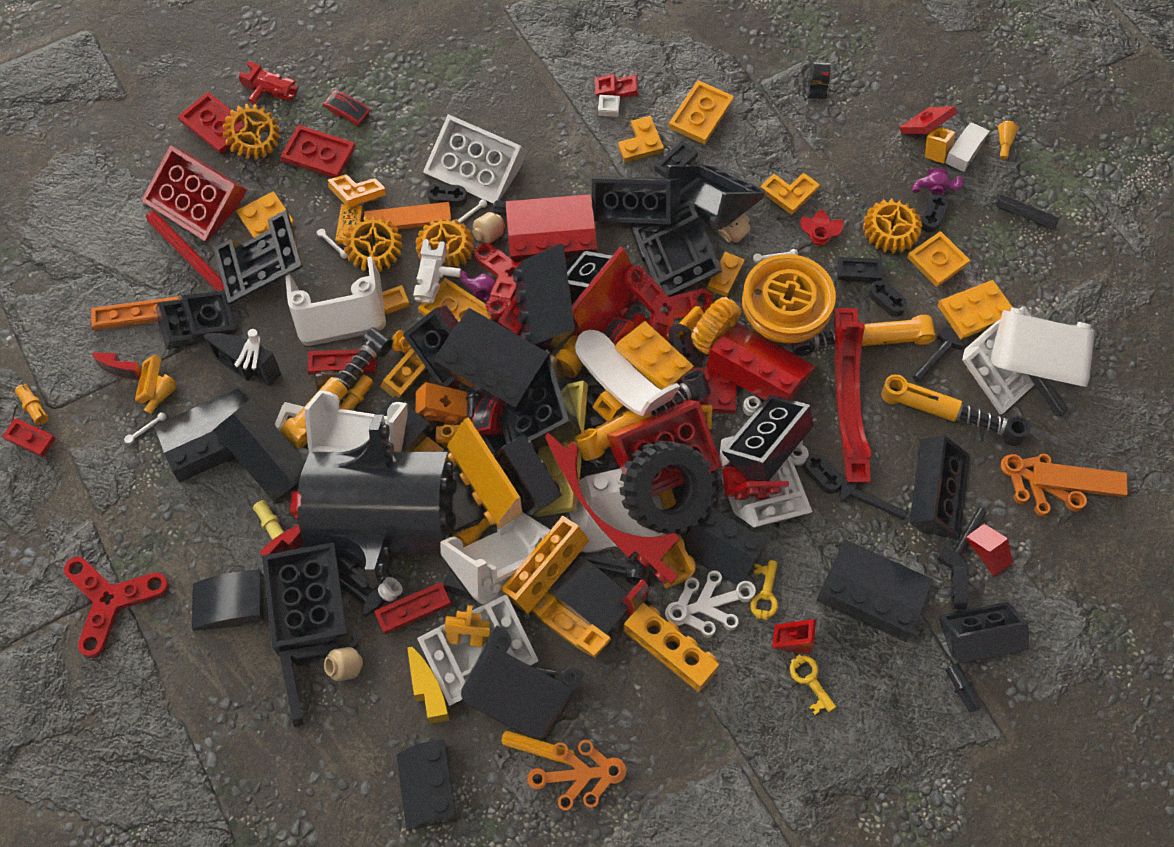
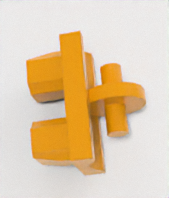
[444,605,490,647]

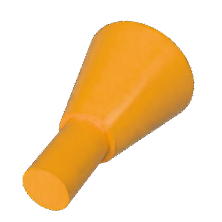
[998,121,1019,160]
[144,374,178,415]
[453,518,491,548]

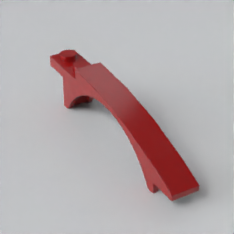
[833,308,872,483]
[545,433,680,585]

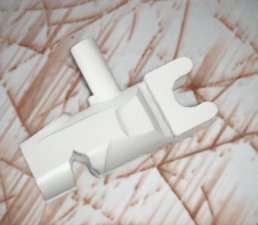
[413,239,461,303]

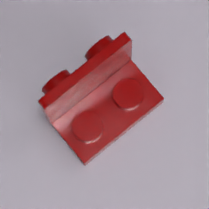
[722,467,789,500]

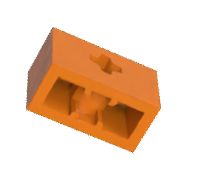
[415,382,467,425]

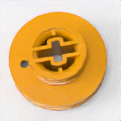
[742,254,836,343]

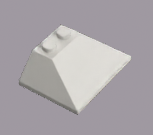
[962,306,1035,414]
[718,436,812,528]
[569,469,666,553]
[417,594,538,706]

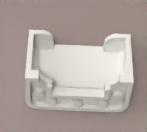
[990,307,1095,387]
[441,512,550,604]

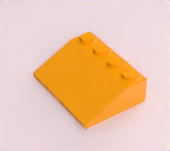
[447,417,522,529]

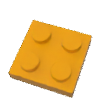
[236,191,295,238]
[907,231,970,287]

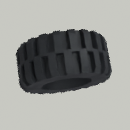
[619,441,716,535]

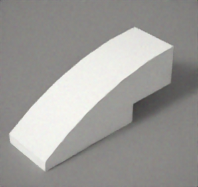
[945,122,990,172]

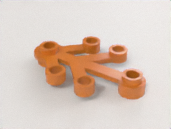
[1000,454,1087,517]
[527,740,626,810]

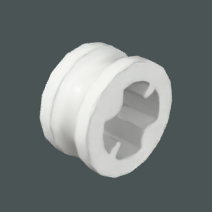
[378,577,403,602]

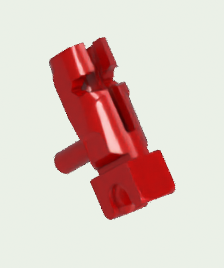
[239,62,298,105]

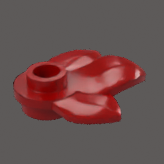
[800,209,843,246]

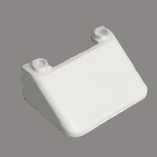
[304,390,408,452]

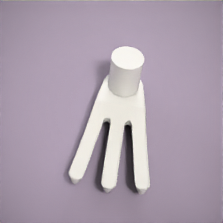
[235,329,260,370]

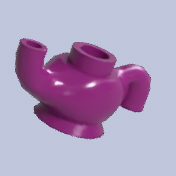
[912,168,963,195]
[460,271,496,302]

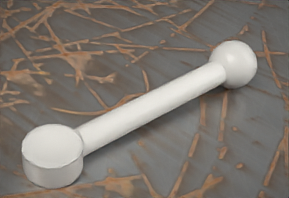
[452,199,487,224]
[317,229,349,259]
[753,249,798,263]
[124,412,167,445]

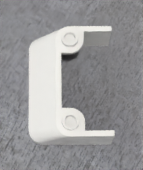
[285,256,386,346]

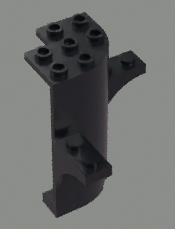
[298,415,457,587]

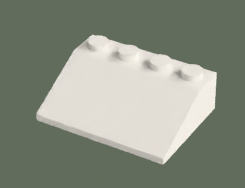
[423,114,528,204]

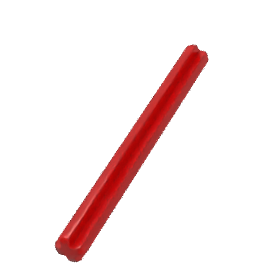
[145,211,224,291]

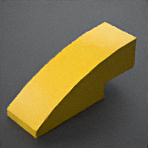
[408,647,450,724]

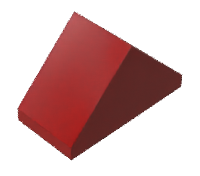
[965,524,1013,576]
[772,619,816,655]

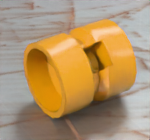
[555,335,583,378]

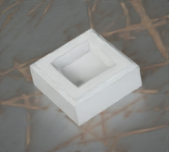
[598,95,620,117]

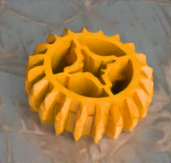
[223,104,280,160]
[863,199,922,254]
[343,215,402,272]
[416,217,474,268]
[691,297,741,354]

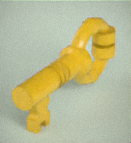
[750,560,778,620]
[790,654,836,715]

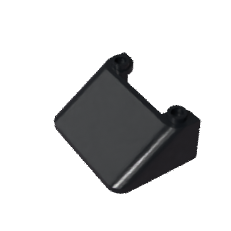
[665,165,766,230]
[461,625,585,741]

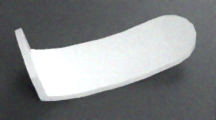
[575,330,680,417]

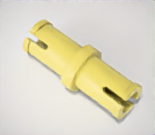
[253,500,284,540]

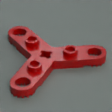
[474,243,522,319]
[624,266,713,343]
[64,557,169,658]

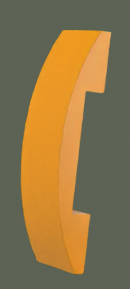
[530,592,611,657]

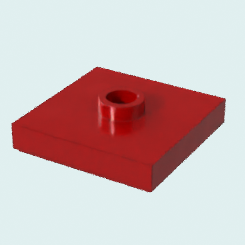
[899,106,957,134]

